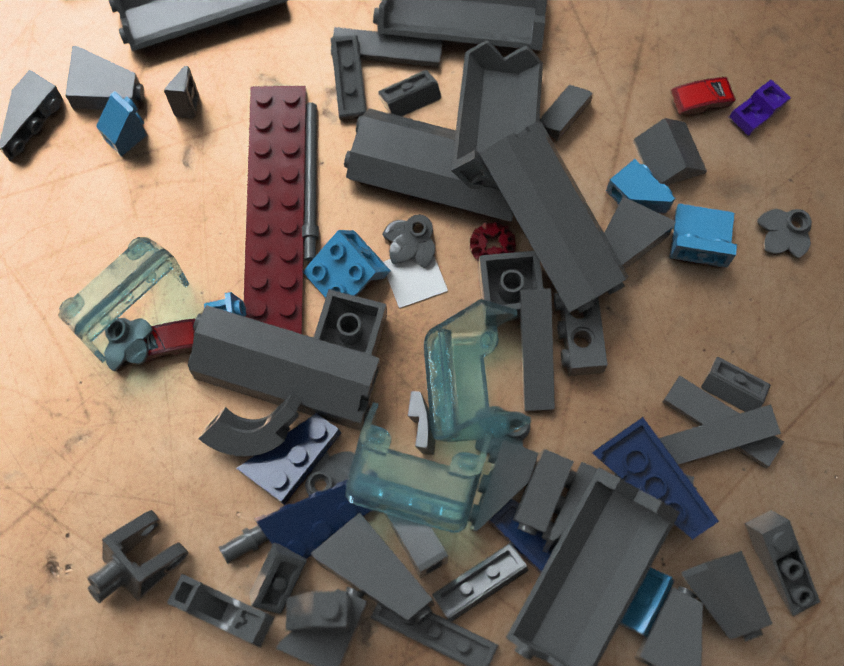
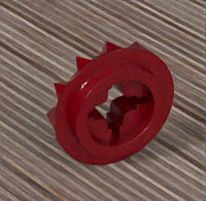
[470,221,516,261]

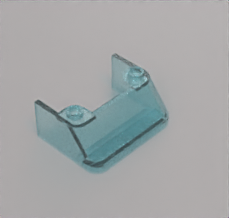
[58,236,190,363]
[424,299,531,442]
[345,402,492,533]

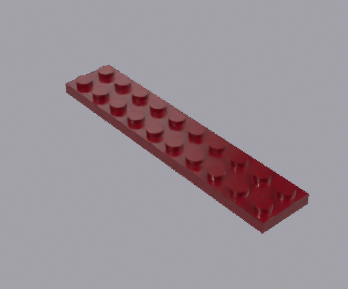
[244,85,307,334]

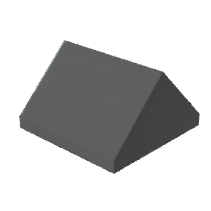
[633,118,707,186]

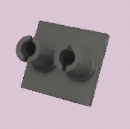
[87,510,189,604]

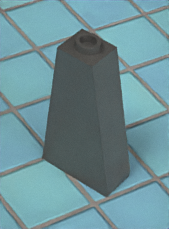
[311,513,435,625]

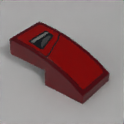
[670,77,736,115]
[145,318,195,361]

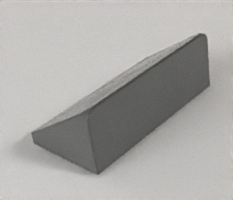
[164,66,200,118]
[378,70,441,116]
[539,85,593,141]
[701,357,771,412]
[249,543,307,614]

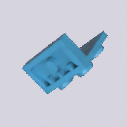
[670,204,737,268]
[303,230,391,298]

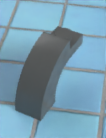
[198,393,301,456]
[167,574,275,647]

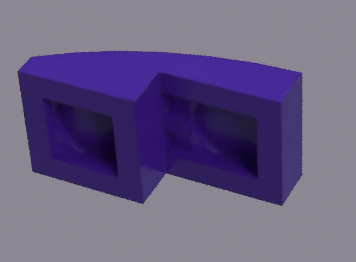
[729,79,791,136]

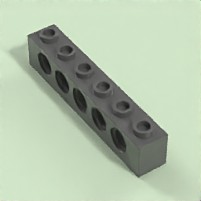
[554,293,608,376]

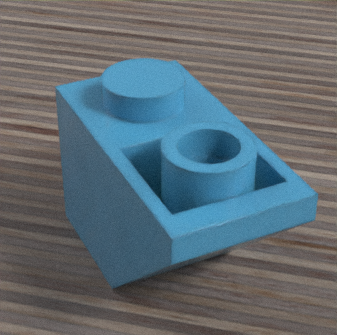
[96,91,147,157]
[606,159,675,213]

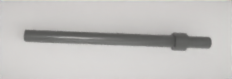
[302,102,319,262]

